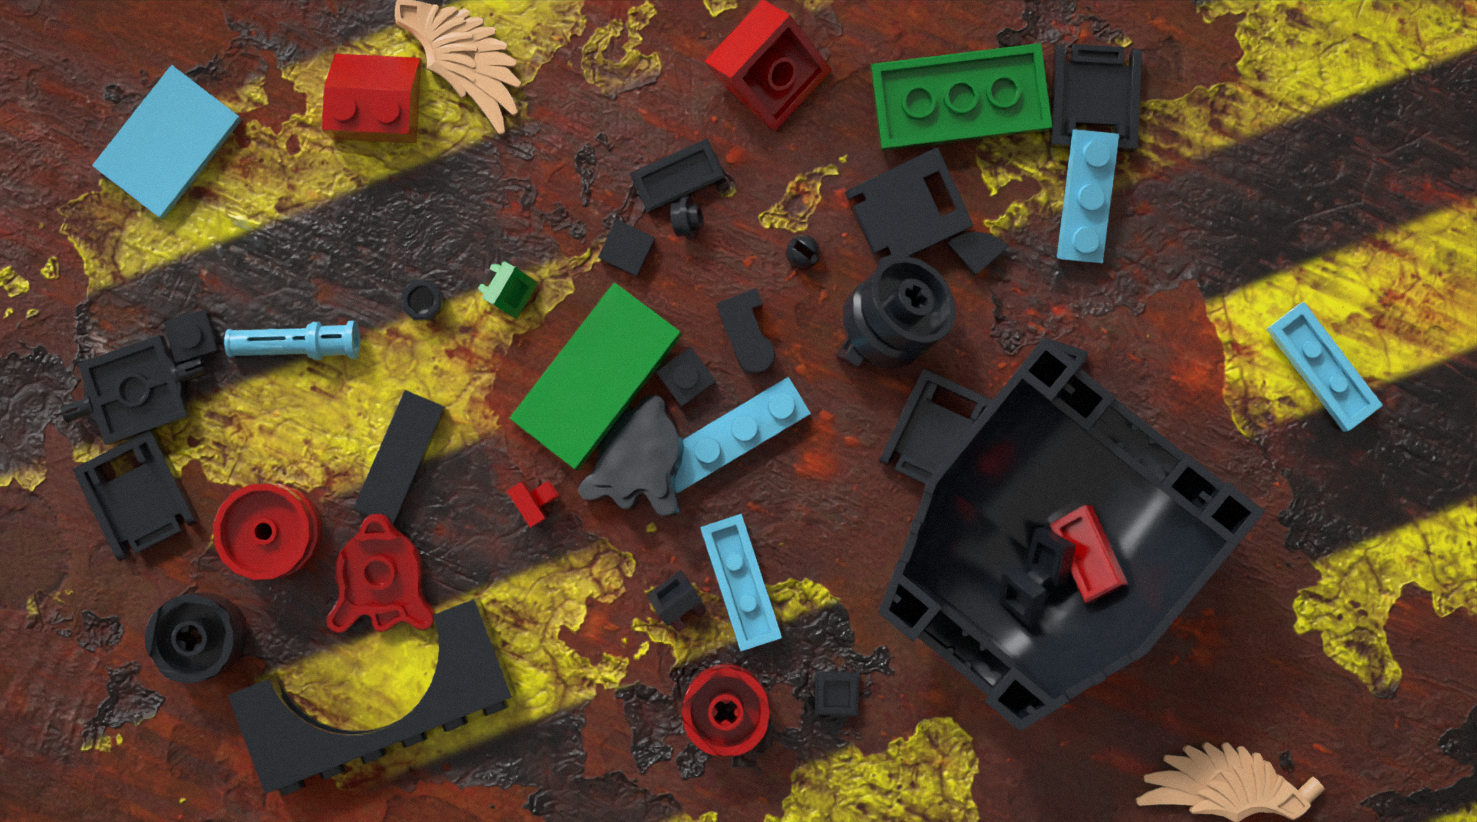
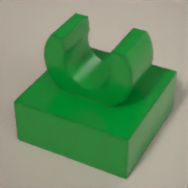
[478,261,538,319]

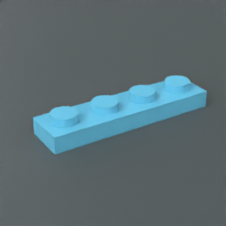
[675,377,811,494]

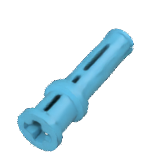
[224,321,361,360]

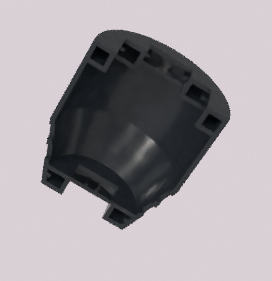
[878,337,1265,731]

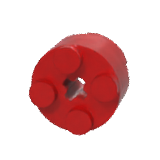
[682,663,770,756]

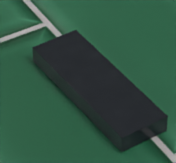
[353,390,446,525]

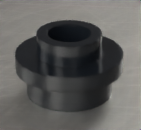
[670,196,704,240]

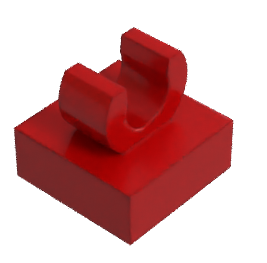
[507,481,559,528]

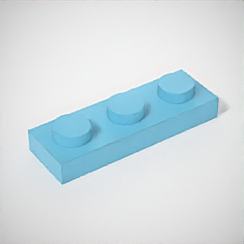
[1057,129,1119,263]
[1265,302,1383,432]
[700,514,782,651]

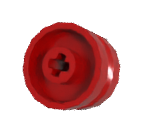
[213,483,322,580]

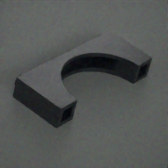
[228,597,516,796]

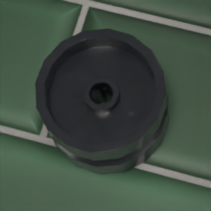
[843,256,956,369]

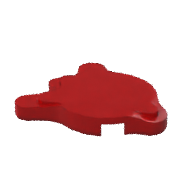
[326,513,436,633]

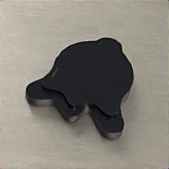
[579,395,684,518]

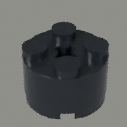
[145,592,246,683]

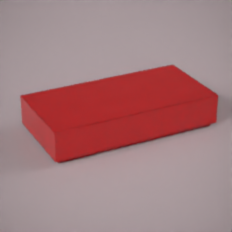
[1050,505,1128,603]

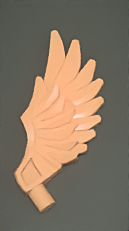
[395,0,521,135]
[1136,742,1325,822]

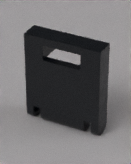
[1048,44,1142,152]
[844,147,974,266]
[879,369,992,484]
[72,430,200,562]

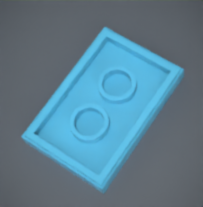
[92,65,242,220]

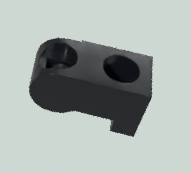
[716,288,775,374]

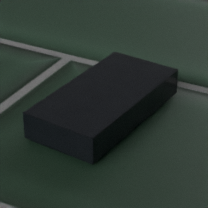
[630,138,725,214]

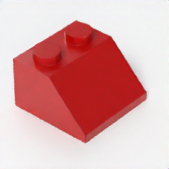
[704,0,832,131]
[321,54,421,144]

